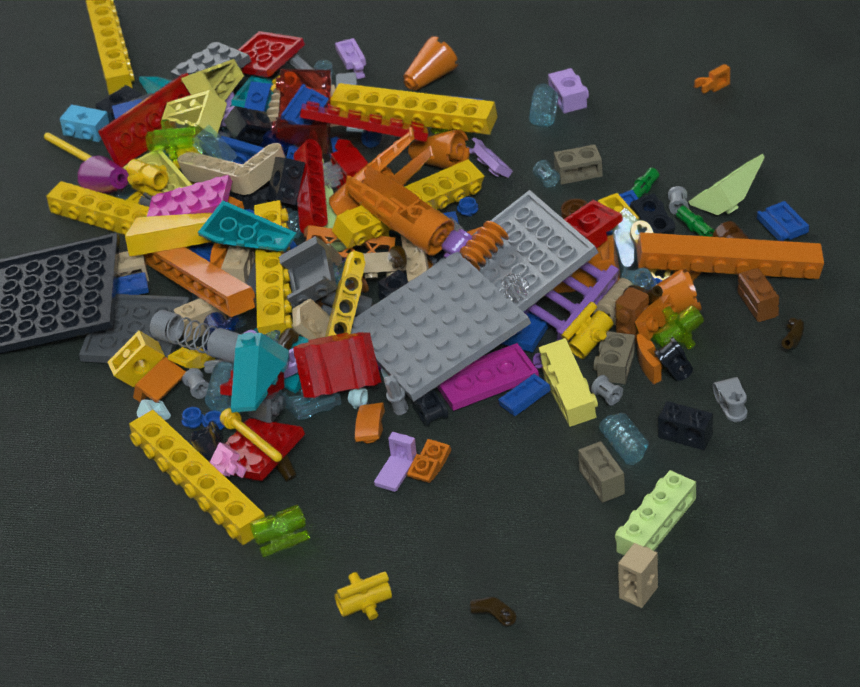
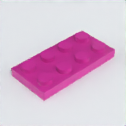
[147,175,232,217]
[437,343,539,411]

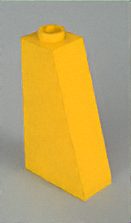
[125,213,212,256]

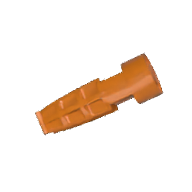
[329,127,435,215]
[344,163,455,256]

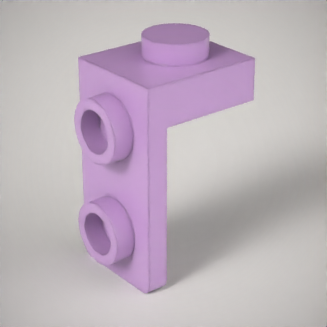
[374,432,417,492]

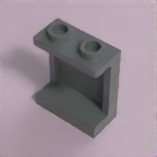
[279,236,337,306]

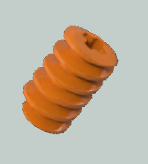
[460,221,509,271]

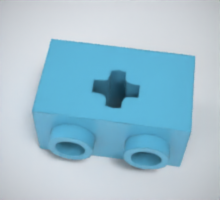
[60,104,109,142]

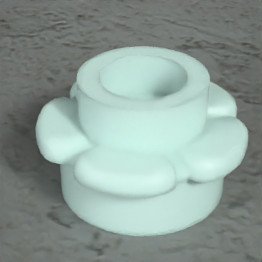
[348,388,368,409]

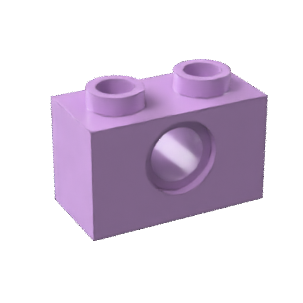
[548,68,589,113]

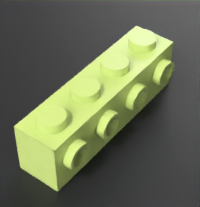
[615,470,696,555]

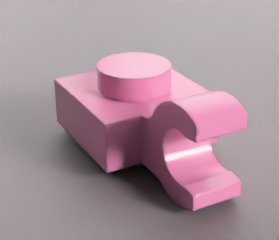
[210,442,247,478]

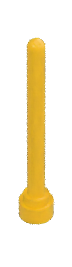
[44,133,92,161]
[220,408,282,462]

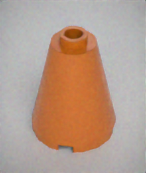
[403,36,458,90]
[408,129,470,169]
[655,267,702,315]

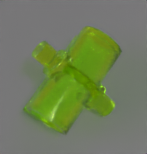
[146,119,195,161]
[652,305,704,349]
[250,505,310,557]

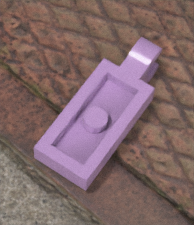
[335,38,366,79]
[467,137,513,178]

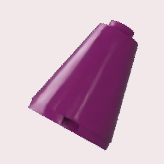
[78,156,129,195]

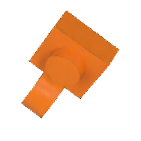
[695,64,730,93]

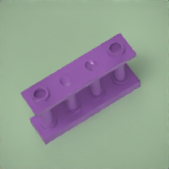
[524,262,619,342]

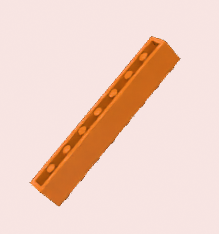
[636,232,824,279]
[144,247,255,317]

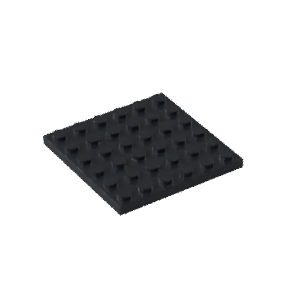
[0,233,120,353]

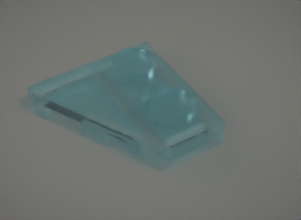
[611,208,646,271]
[282,390,342,420]

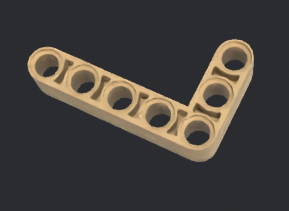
[177,143,286,195]

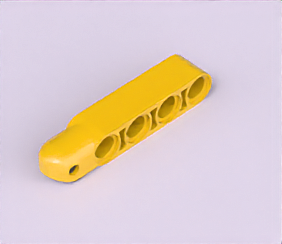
[325,251,365,337]

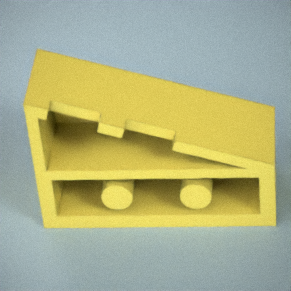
[181,59,244,101]
[161,90,227,138]
[539,338,598,427]

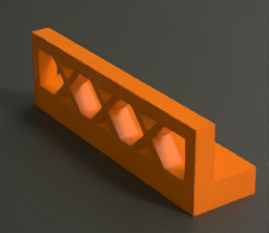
[304,225,395,258]

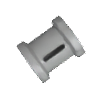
[668,186,689,215]
[182,368,211,399]
[591,375,623,405]

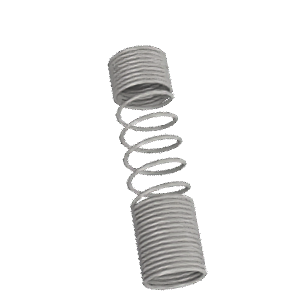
[150,310,242,364]

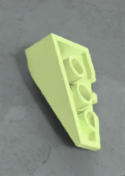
[688,154,765,215]

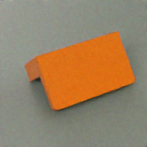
[133,357,186,403]

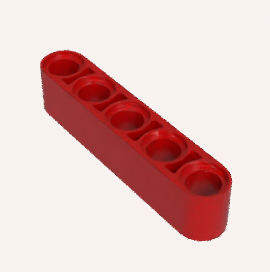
[294,139,328,234]

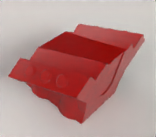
[330,139,369,190]
[293,332,381,398]

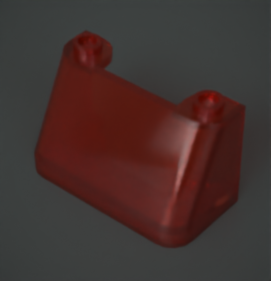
[272,69,332,154]

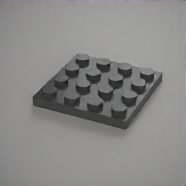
[79,294,190,363]

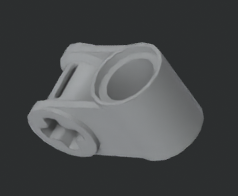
[713,377,747,422]

